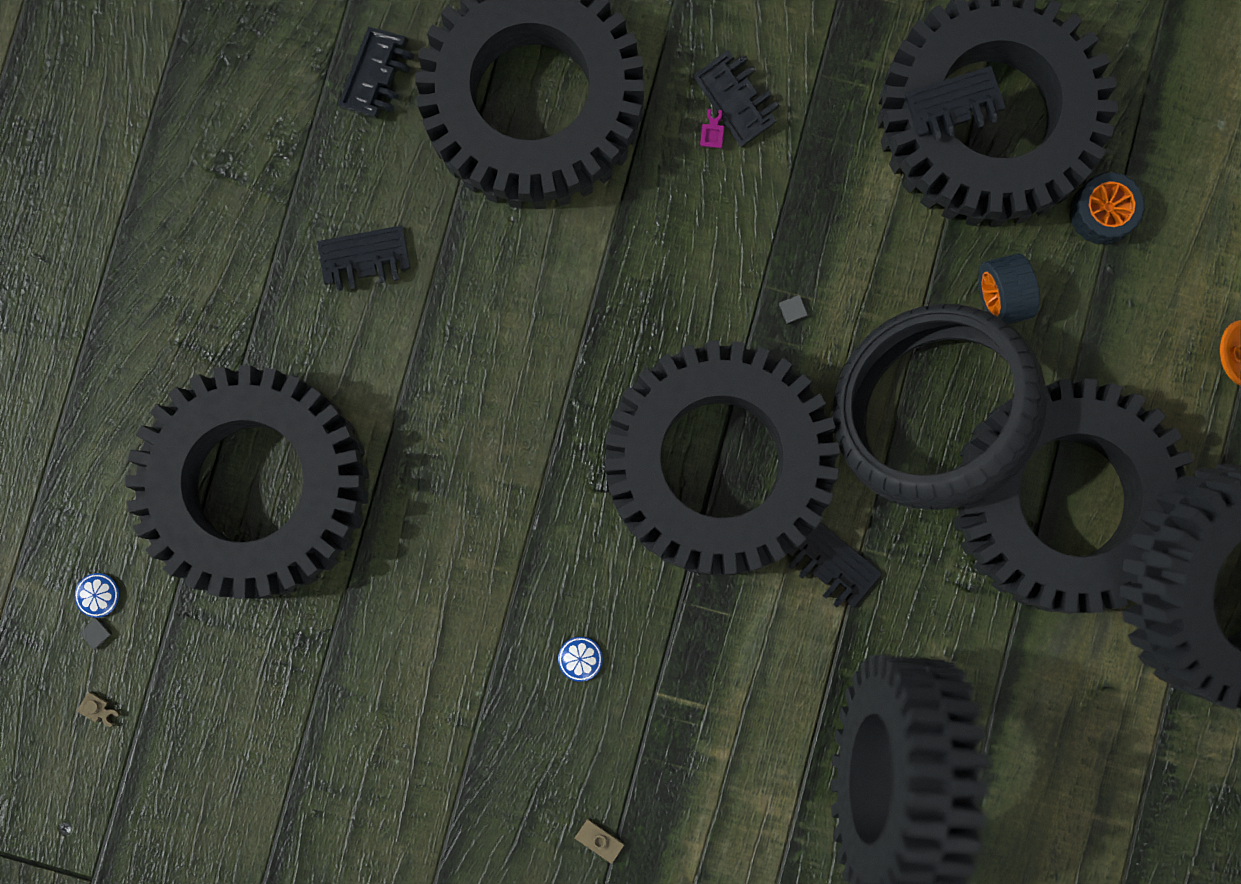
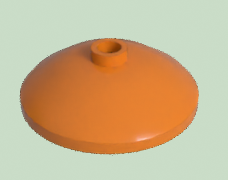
[1219,320,1241,386]

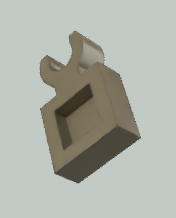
[77,691,121,727]

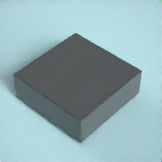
[779,295,807,324]
[79,618,112,650]

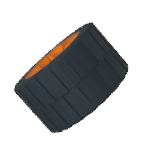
[1070,172,1145,245]
[978,253,1040,324]

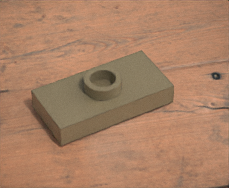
[575,818,624,864]

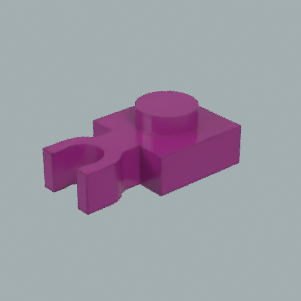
[700,109,725,149]

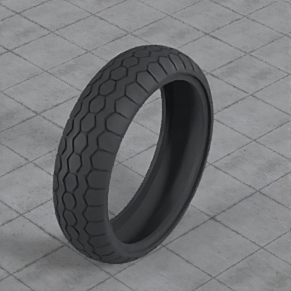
[833,304,1047,510]

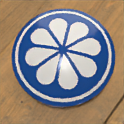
[75,573,120,618]
[558,637,603,682]

